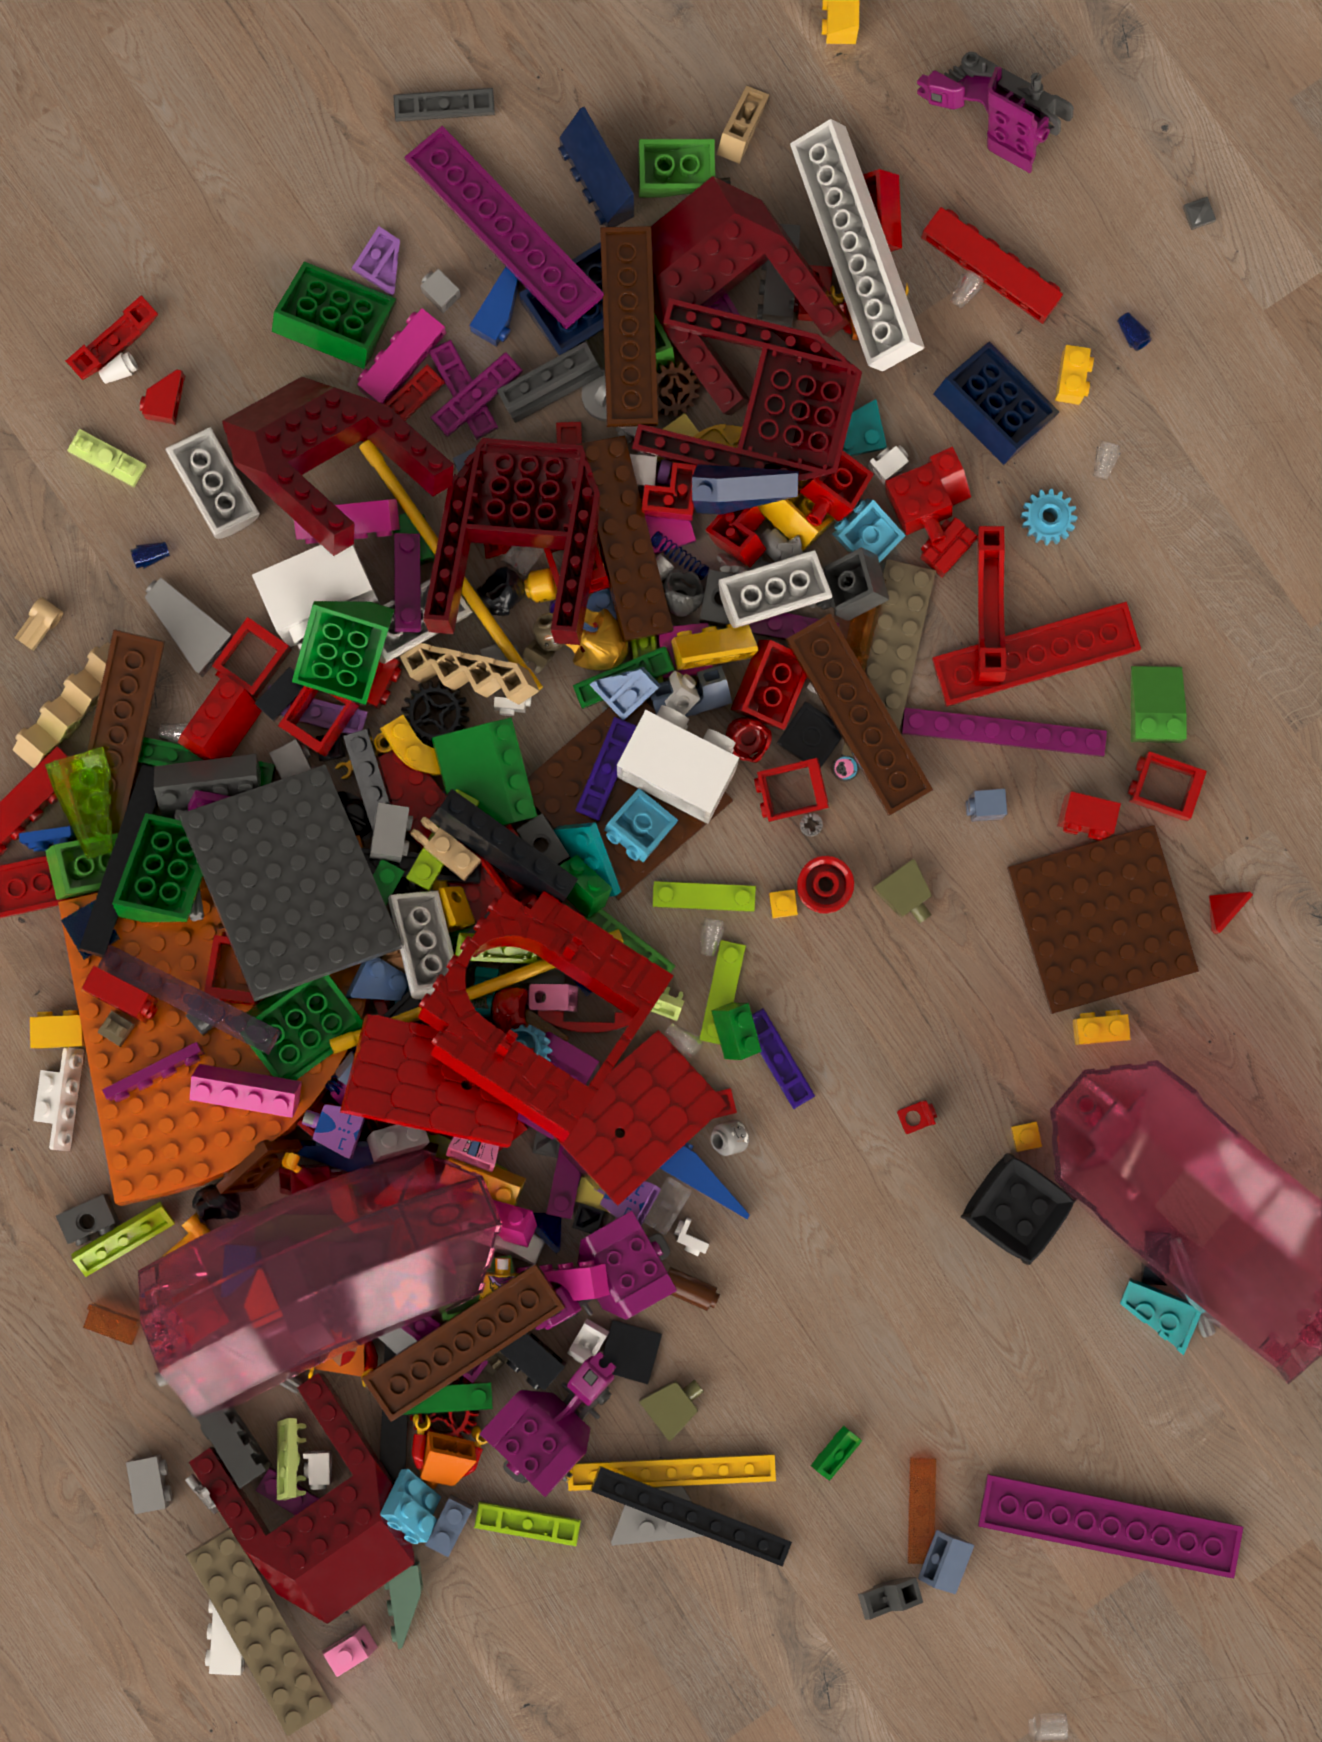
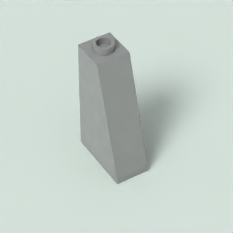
[145,578,233,677]

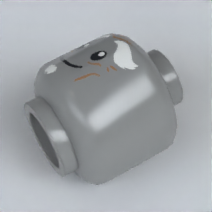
[711,1120,749,1156]

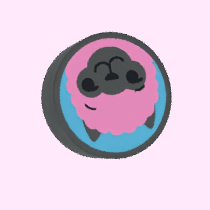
[833,755,859,782]

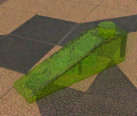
[45,747,112,859]

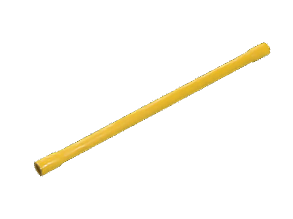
[359,440,543,690]
[329,929,624,1054]

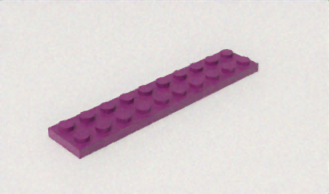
[404,126,604,329]
[978,1474,1244,1579]

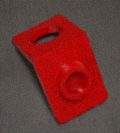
[897,1100,937,1134]

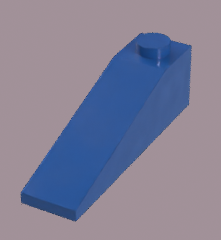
[469,266,520,347]
[660,1142,750,1219]

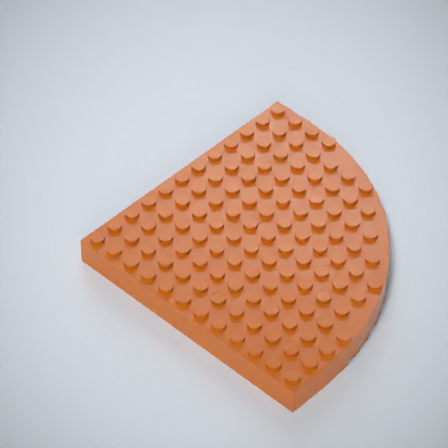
[58,835,371,1206]

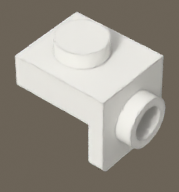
[665,670,700,715]
[494,697,532,716]
[674,1217,709,1256]
[567,1319,609,1363]

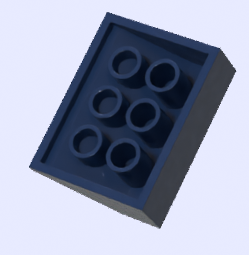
[558,106,634,227]
[519,242,604,356]
[933,341,1060,465]

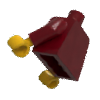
[279,1152,342,1196]

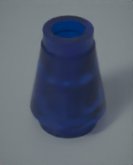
[1117,312,1152,351]
[130,542,170,569]

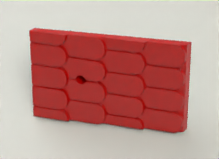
[340,1014,534,1148]
[554,1029,728,1206]

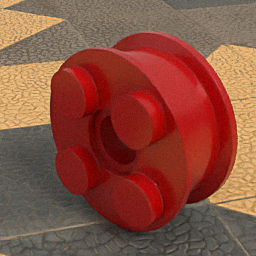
[797,856,854,914]

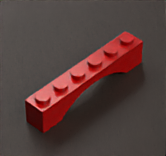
[977,526,1006,681]

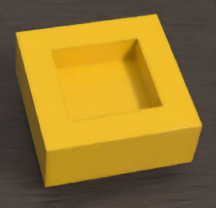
[769,889,798,919]
[1011,1122,1042,1152]

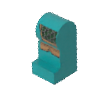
[471,967,500,1019]

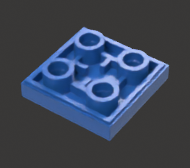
[19,826,81,852]

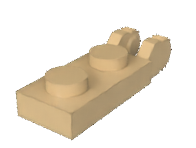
[410,817,481,881]

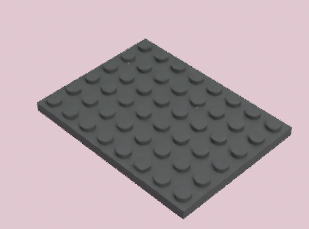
[179,765,402,1002]

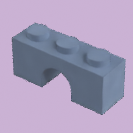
[650,665,732,717]

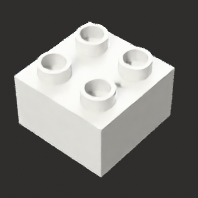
[252,545,381,650]
[617,705,739,824]

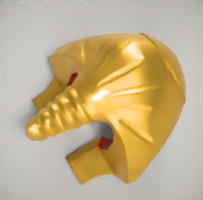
[565,608,629,670]

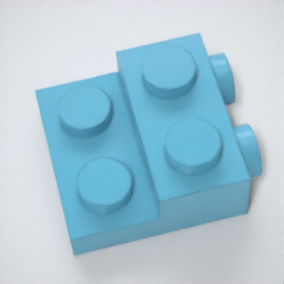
[832,498,906,563]
[604,788,678,862]
[380,1469,441,1544]

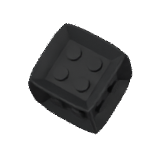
[961,1153,1075,1265]

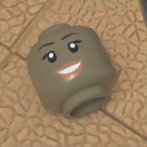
[533,613,565,651]

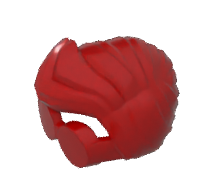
[725,717,772,763]
[491,987,528,1034]

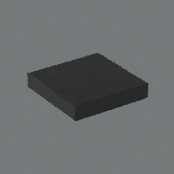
[776,701,842,768]
[600,1320,662,1384]

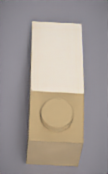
[717,86,769,164]

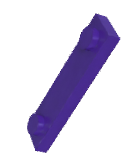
[575,717,637,821]
[752,1008,815,1109]

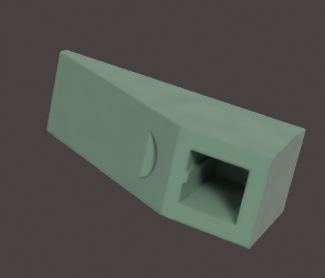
[384,1562,423,1649]

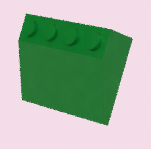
[272,261,396,369]
[292,601,395,705]
[432,717,537,826]
[112,813,203,922]
[234,975,363,1080]

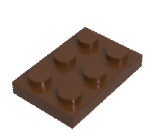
[216,1138,303,1194]

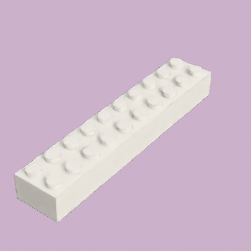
[790,119,925,371]

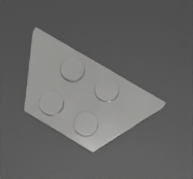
[611,1486,703,1546]

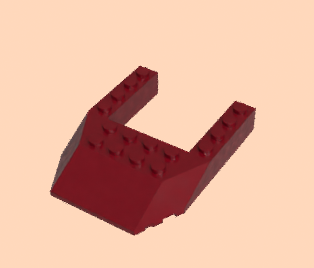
[651,176,850,416]
[632,298,862,481]
[222,377,454,556]
[423,438,600,645]
[188,1373,415,1624]

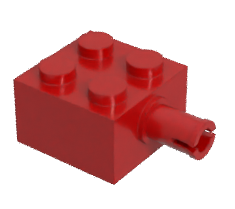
[799,451,874,526]
[885,462,952,545]

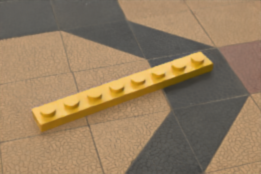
[568,1454,776,1491]

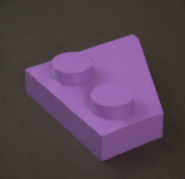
[351,226,400,296]

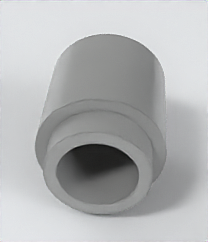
[759,528,789,562]

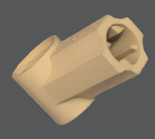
[14,597,63,651]

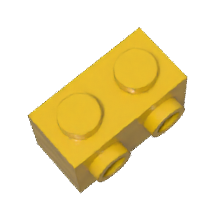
[1055,345,1094,405]
[30,1010,85,1049]
[1073,1010,1131,1045]

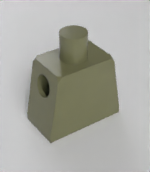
[873,859,932,924]
[639,1379,704,1442]

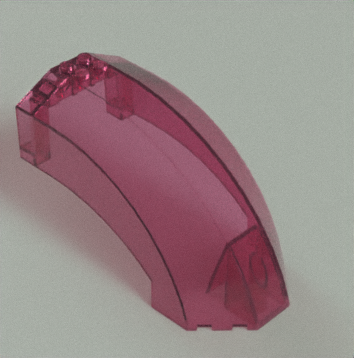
[1050,1060,1322,1385]
[138,1149,502,1417]

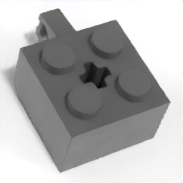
[816,547,890,621]

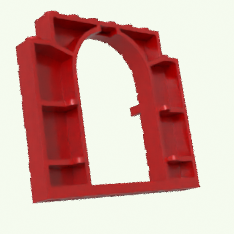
[418,891,674,1142]

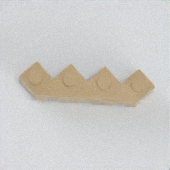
[13,642,110,768]
[400,643,540,705]

